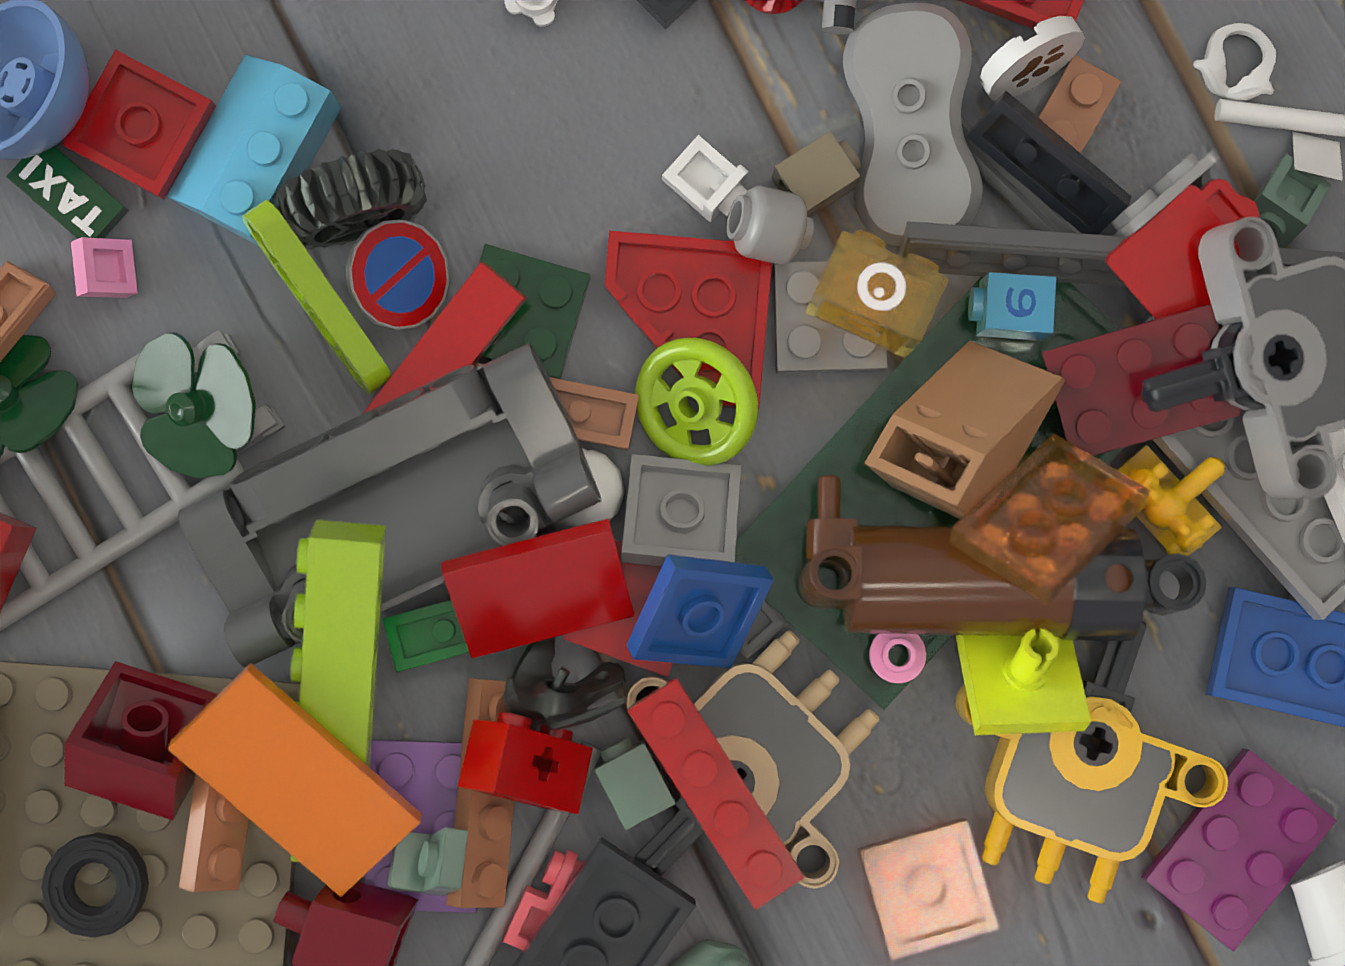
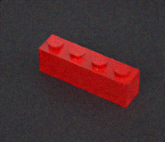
[628,677,805,910]

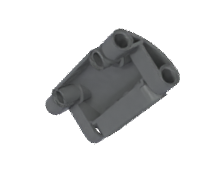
[178,342,602,668]

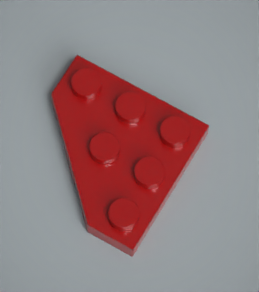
[604,230,772,410]

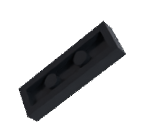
[966,91,1132,235]

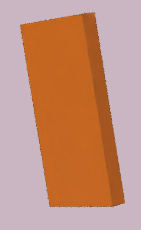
[168,664,422,897]

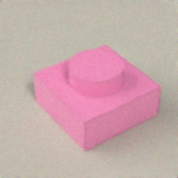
[71,237,138,298]

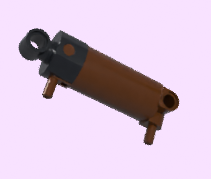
[797,475,1206,641]

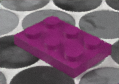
[1141,748,1337,952]

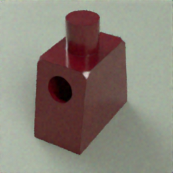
[273,882,419,966]

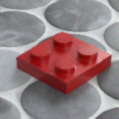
[62,49,216,200]

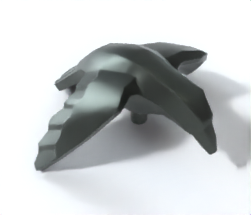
[503,637,627,730]

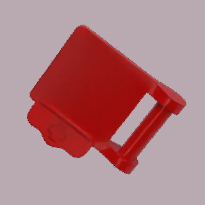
[1106,179,1260,331]

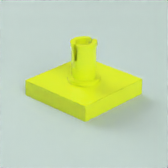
[955,629,1091,735]

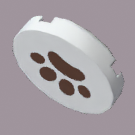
[980,16,1085,101]

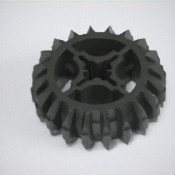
[274,149,427,249]

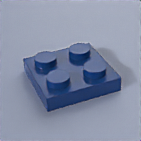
[626,554,774,668]

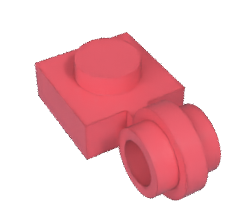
[503,849,584,950]

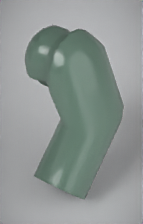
[669,939,749,966]

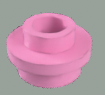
[869,633,926,683]

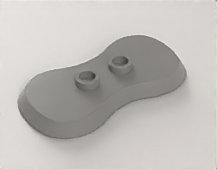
[843,2,983,247]

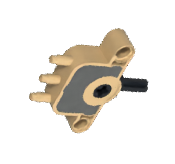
[627,630,879,888]

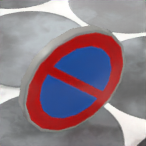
[345,220,450,330]

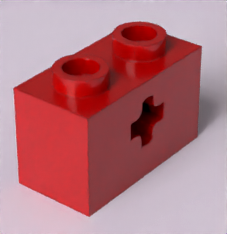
[457,712,593,815]

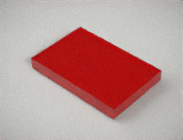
[441,518,635,658]

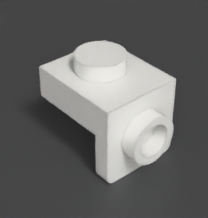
[662,135,749,223]

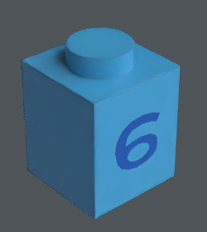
[968,272,1056,341]

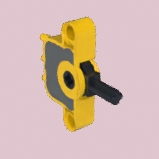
[955,621,1228,904]

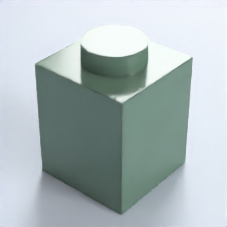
[594,737,676,830]

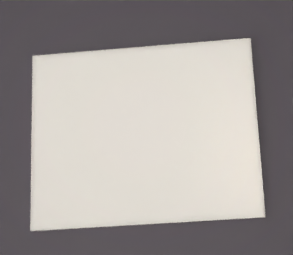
[1292,131,1343,181]

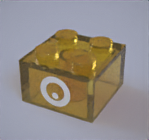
[805,230,949,358]

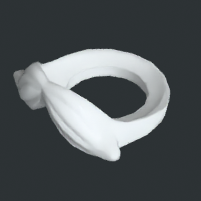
[1193,23,1276,102]

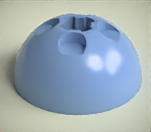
[0,0,89,160]

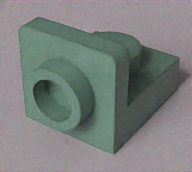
[1253,153,1331,248]
[388,827,468,896]

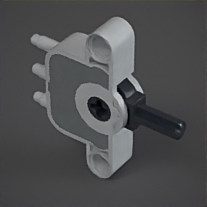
[1140,217,1345,500]

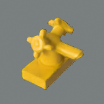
[1104,444,1225,556]

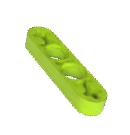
[242,199,392,395]

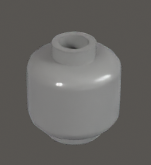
[727,185,814,265]

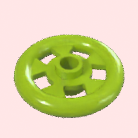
[635,338,758,466]

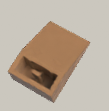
[865,340,1065,529]

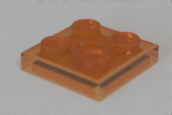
[858,818,999,960]

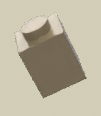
[772,131,861,217]

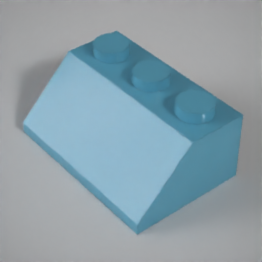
[167,55,342,246]

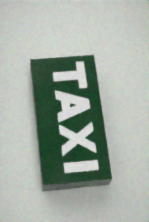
[6,146,129,239]

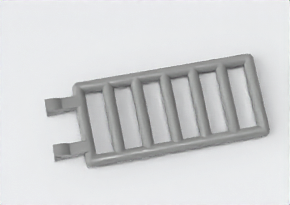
[0,330,286,631]

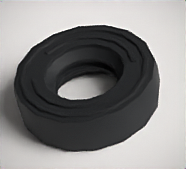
[41,832,149,938]

